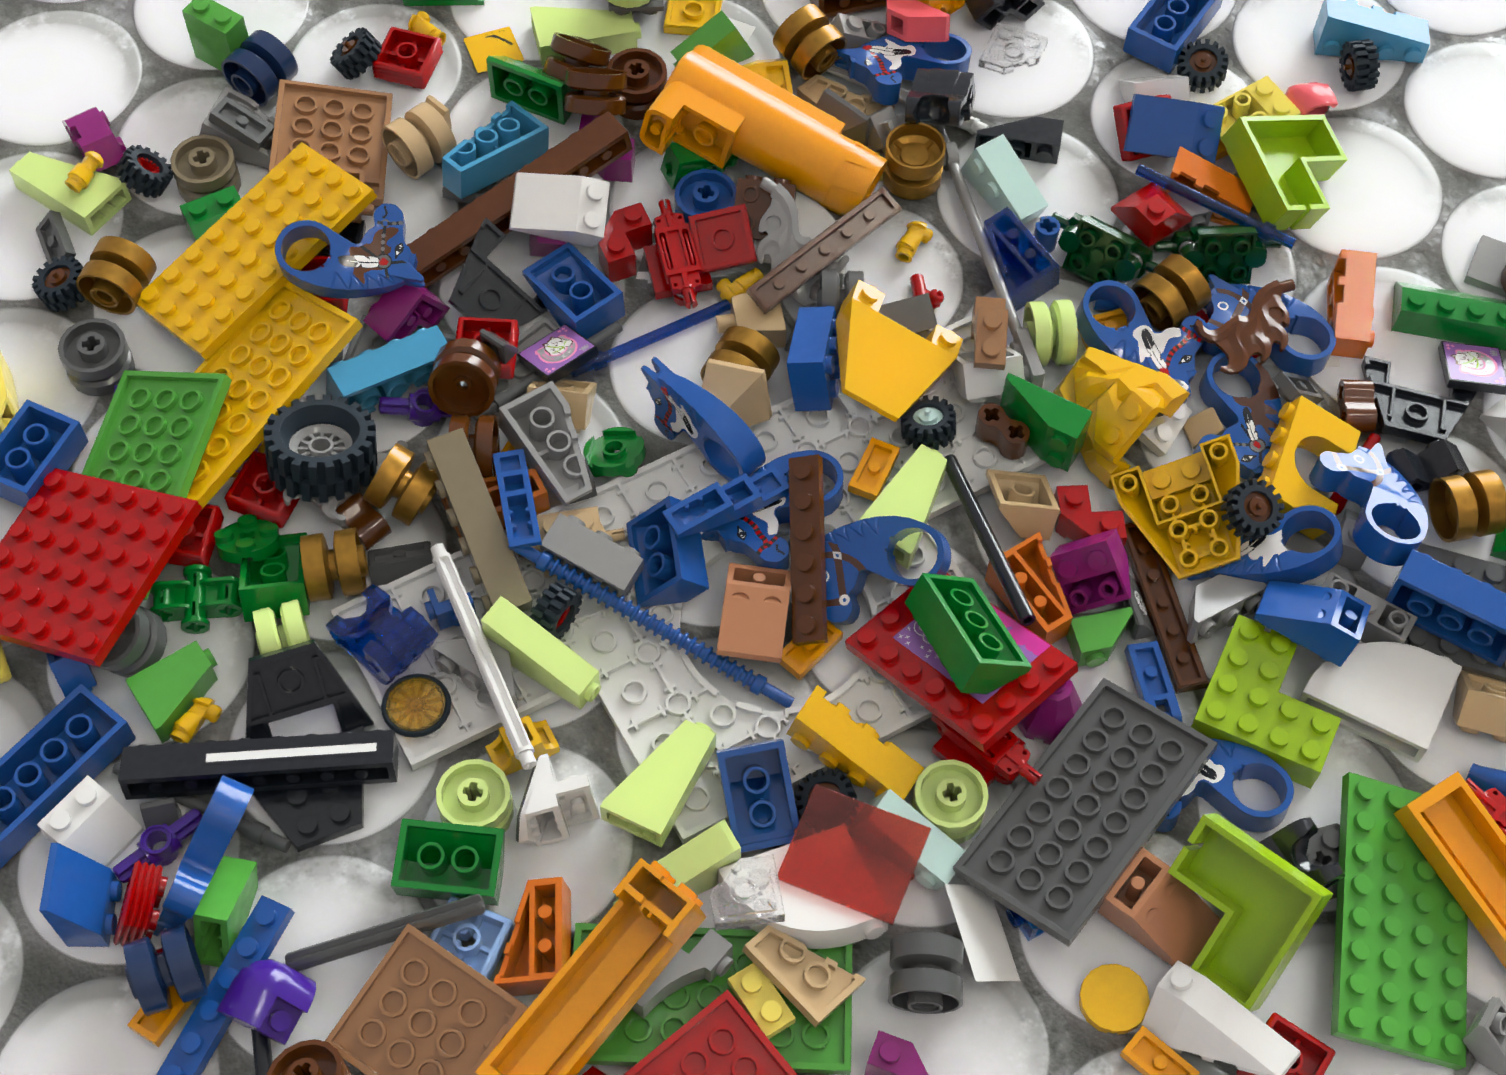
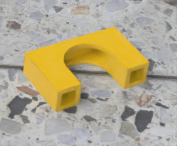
[1257,395,1361,540]

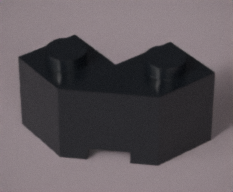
[965,0,1045,31]
[1385,439,1470,495]

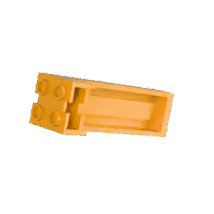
[1393,771,1506,969]
[475,858,707,1075]

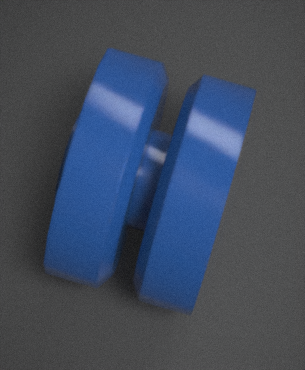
[674,169,737,234]

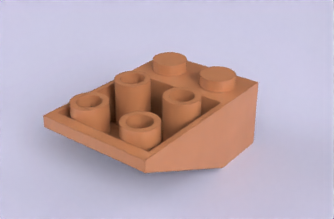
[716,563,791,663]
[1098,848,1221,967]

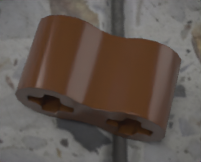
[1337,379,1377,432]
[975,403,1030,460]
[335,492,392,551]

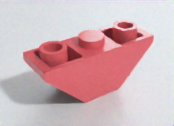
[886,0,950,42]

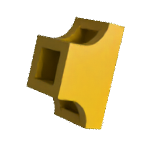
[485,715,560,776]

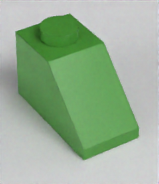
[1066,607,1133,667]

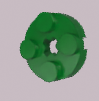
[583,427,646,477]
[214,514,280,564]

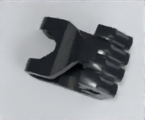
[905,68,975,127]
[1259,817,1345,889]

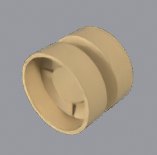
[381,102,457,179]

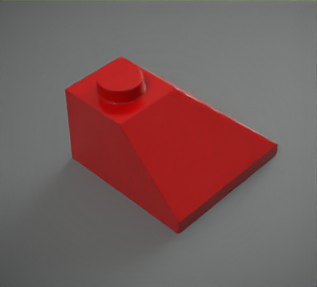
[1111,181,1193,248]

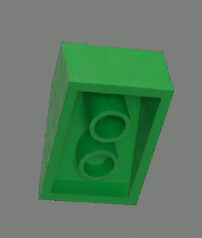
[179,185,241,242]
[1000,373,1093,472]
[238,532,310,622]

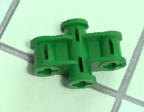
[149,564,243,634]

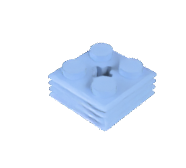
[429,896,514,980]

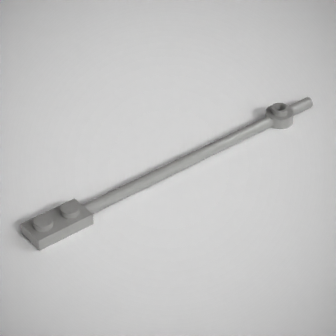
[933,124,1045,388]

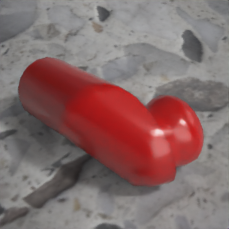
[910,273,944,309]

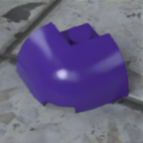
[216,959,316,1045]

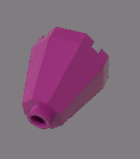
[1017,679,1082,745]

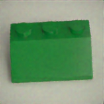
[486,56,579,125]
[391,818,505,906]

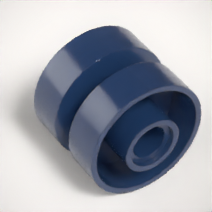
[221,30,298,107]
[123,923,208,1017]

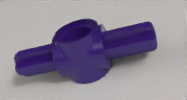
[378,388,452,427]
[112,808,203,883]

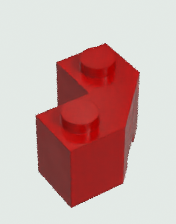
[598,202,653,283]
[1054,485,1127,546]

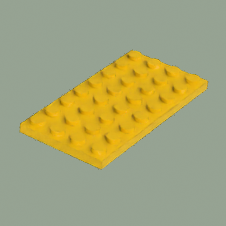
[137,142,377,360]
[187,281,363,509]

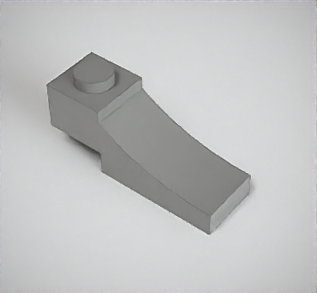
[632,928,734,1019]

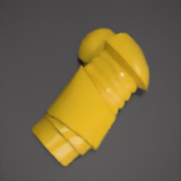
[408,11,446,46]
[65,151,104,193]
[895,221,933,263]
[716,267,764,303]
[170,697,222,743]

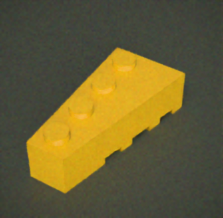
[786,685,924,800]

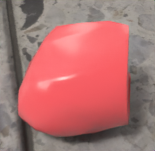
[1285,82,1338,129]

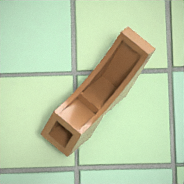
[971,296,1008,370]

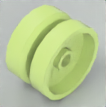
[1023,299,1078,367]
[252,599,310,655]
[436,759,514,832]
[911,759,989,845]

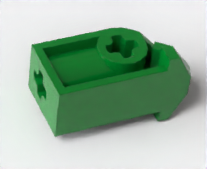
[660,142,738,189]

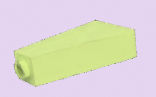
[530,6,641,66]
[9,152,132,236]
[859,444,947,569]
[481,596,601,709]
[600,720,716,847]
[613,819,741,905]

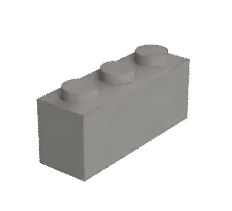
[540,513,644,600]

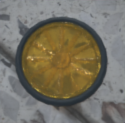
[381,673,451,738]

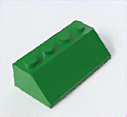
[1391,281,1506,351]
[905,573,1032,694]

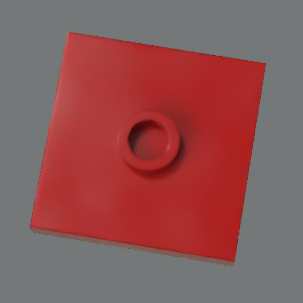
[688,204,758,275]

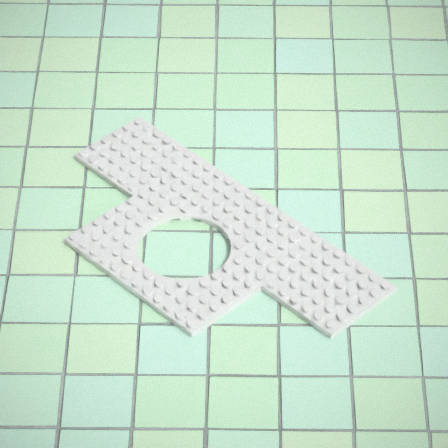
[330,315,1046,844]

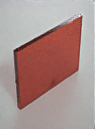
[776,784,931,926]

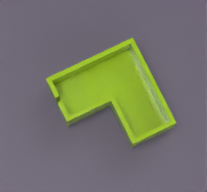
[1221,115,1348,231]
[1191,614,1342,789]
[1168,813,1333,1012]

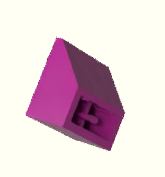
[1049,528,1131,615]

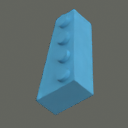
[1313,0,1430,63]
[442,100,549,199]
[326,325,448,413]

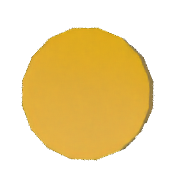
[1079,964,1150,1035]

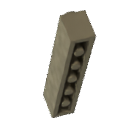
[423,428,533,613]

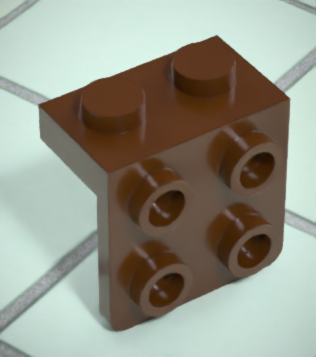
[735,175,797,240]

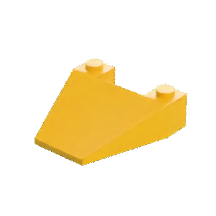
[836,280,963,422]

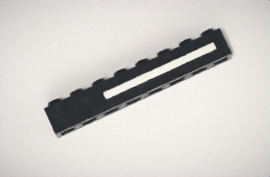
[118,729,399,800]

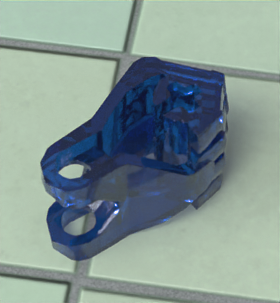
[325,584,438,685]

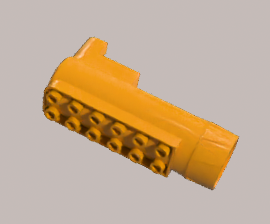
[639,45,888,217]

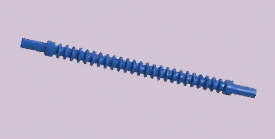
[508,546,795,708]

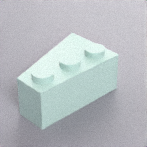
[961,134,1048,231]
[847,789,965,890]

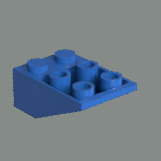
[1253,580,1371,667]

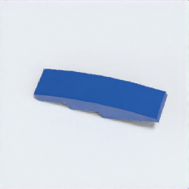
[493,448,542,550]
[662,465,789,538]

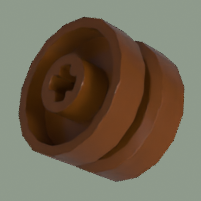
[543,32,612,81]
[607,48,667,120]
[564,67,627,116]
[428,338,501,417]
[448,415,500,478]
[266,1039,352,1075]

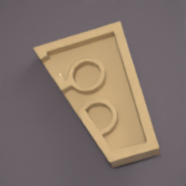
[797,74,895,116]
[742,925,866,1028]

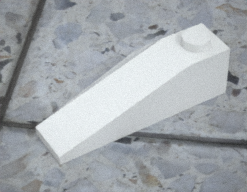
[1140,960,1301,1075]

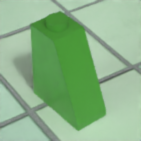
[671,10,754,67]
[125,641,218,744]
[193,856,258,967]

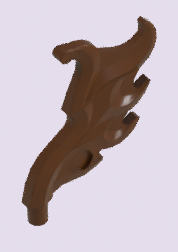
[1193,279,1295,375]

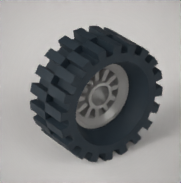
[264,394,378,503]

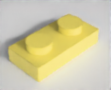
[727,963,796,1039]

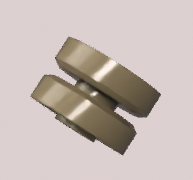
[170,134,241,203]

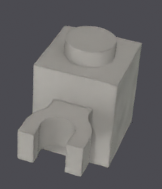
[868,105,908,153]

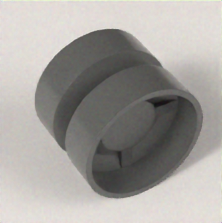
[888,932,964,1014]

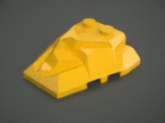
[1052,346,1190,490]

